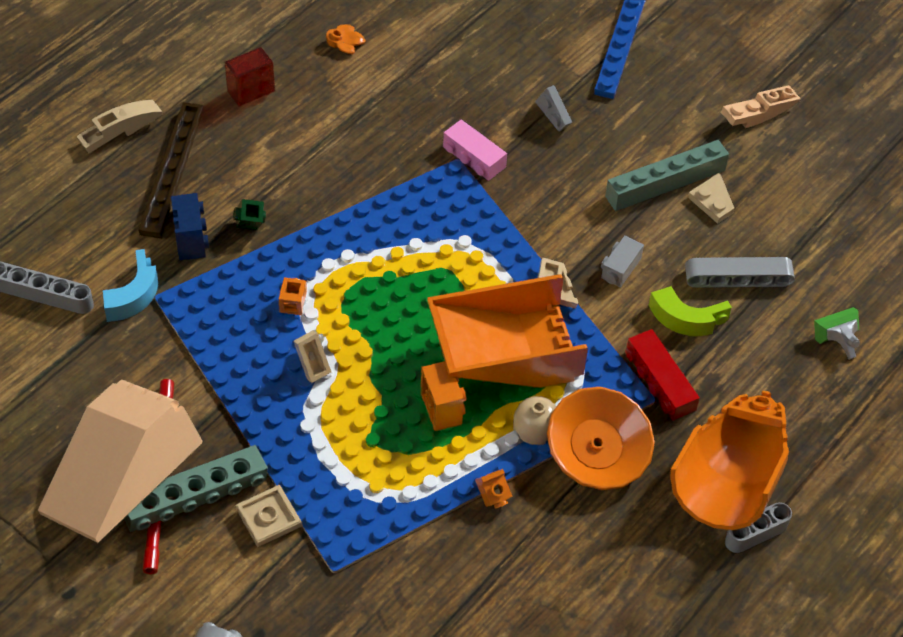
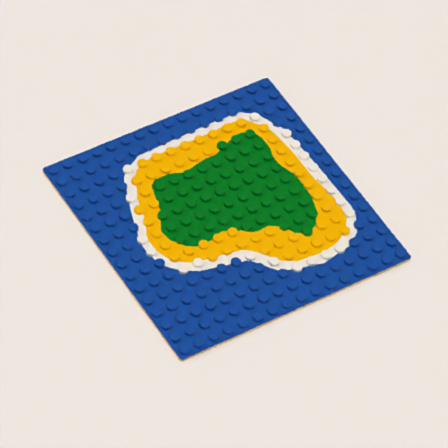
[155,159,655,573]

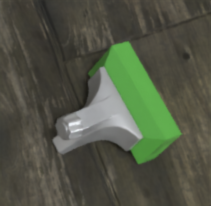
[814,307,860,360]

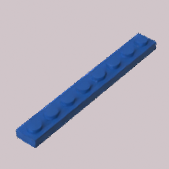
[594,0,646,99]

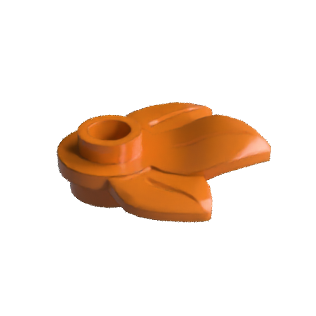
[326,24,366,54]

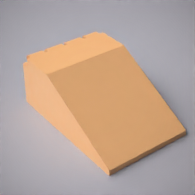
[38,380,202,543]

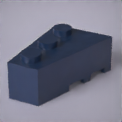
[171,193,209,261]

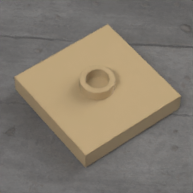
[235,485,302,547]

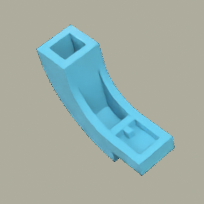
[103,249,158,322]

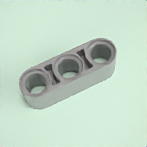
[725,502,792,553]

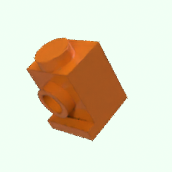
[278,277,307,315]
[475,469,513,509]

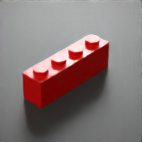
[625,329,700,421]

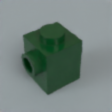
[233,199,266,230]

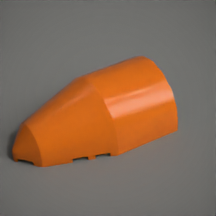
[670,391,789,530]

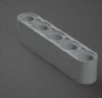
[685,257,795,287]
[0,262,94,314]

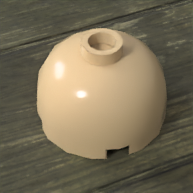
[513,396,556,445]

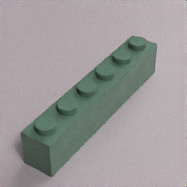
[605,140,729,211]

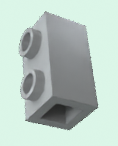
[601,236,644,288]

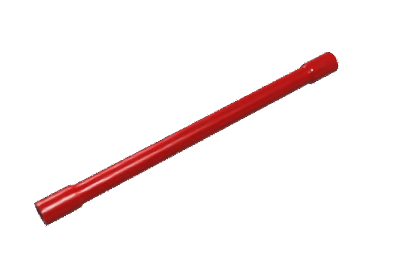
[143,379,174,575]

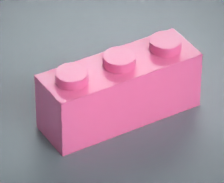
[443,120,507,181]

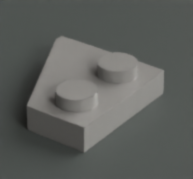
[535,85,572,131]

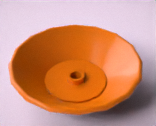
[547,387,655,490]

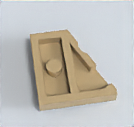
[688,173,734,223]
[538,257,578,309]

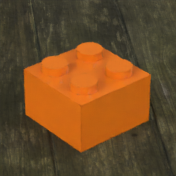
[421,361,466,431]

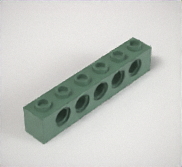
[124,445,268,532]

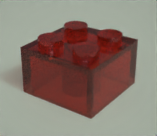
[224,47,275,106]

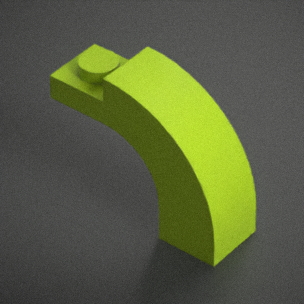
[648,286,732,336]

